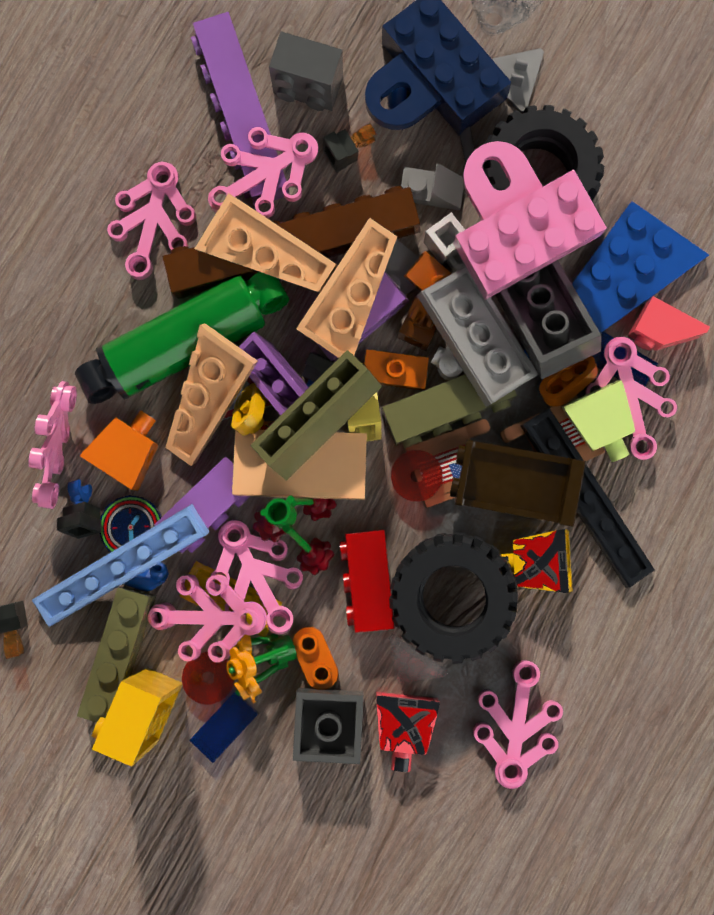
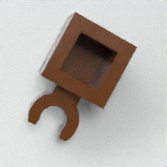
[398,298,437,351]

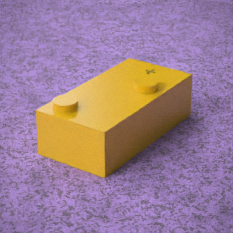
[92,668,183,767]

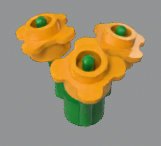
[226,634,297,704]

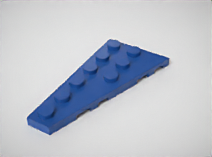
[524,201,709,360]

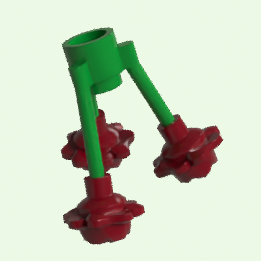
[253,495,337,575]

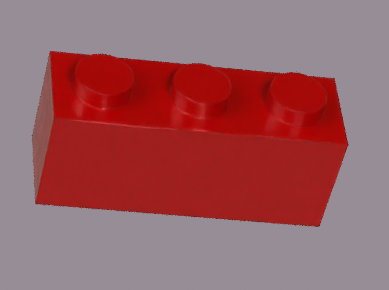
[340,530,394,633]

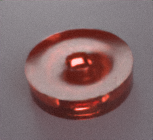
[391,450,443,502]
[182,651,235,705]

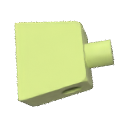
[561,380,635,462]

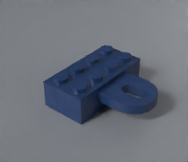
[365,0,511,136]

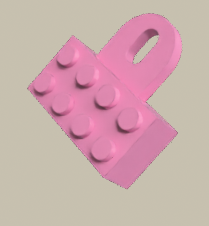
[453,141,607,300]

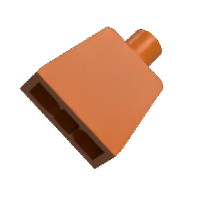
[80,410,158,492]

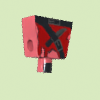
[376,692,440,772]

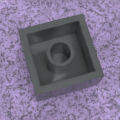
[269,31,343,111]
[293,688,364,764]

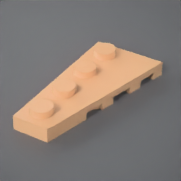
[194,193,338,293]
[296,218,397,358]
[165,323,258,466]

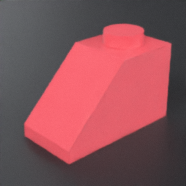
[628,296,710,351]

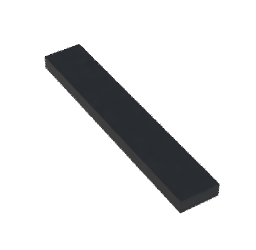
[521,408,655,588]

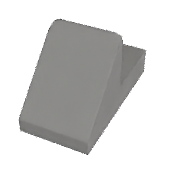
[401,164,464,210]

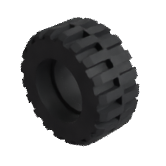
[482,105,605,201]
[389,532,518,664]

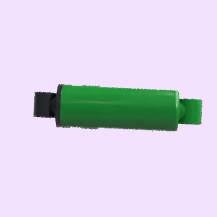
[75,272,289,404]

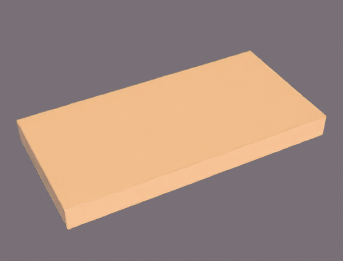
[232,430,367,500]

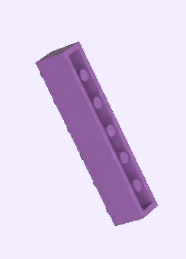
[191,12,290,207]

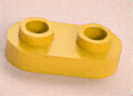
[231,383,267,436]

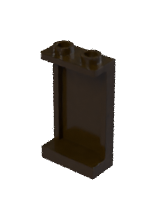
[450,440,586,527]

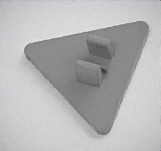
[492,48,544,113]

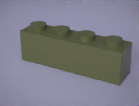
[250,350,382,480]
[382,374,517,448]
[77,586,156,722]

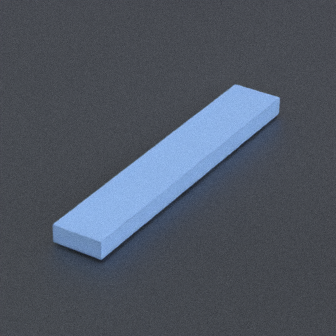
[32,504,210,627]

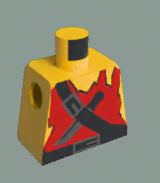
[501,529,573,593]

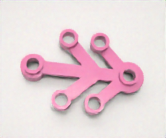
[208,127,318,218]
[107,162,196,280]
[585,337,677,460]
[28,381,77,509]
[210,520,303,635]
[148,574,267,662]
[473,660,563,789]

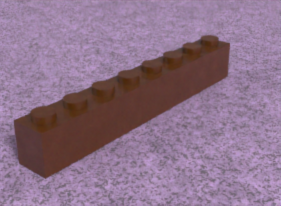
[162,186,421,299]

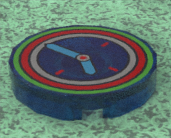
[99,495,162,553]

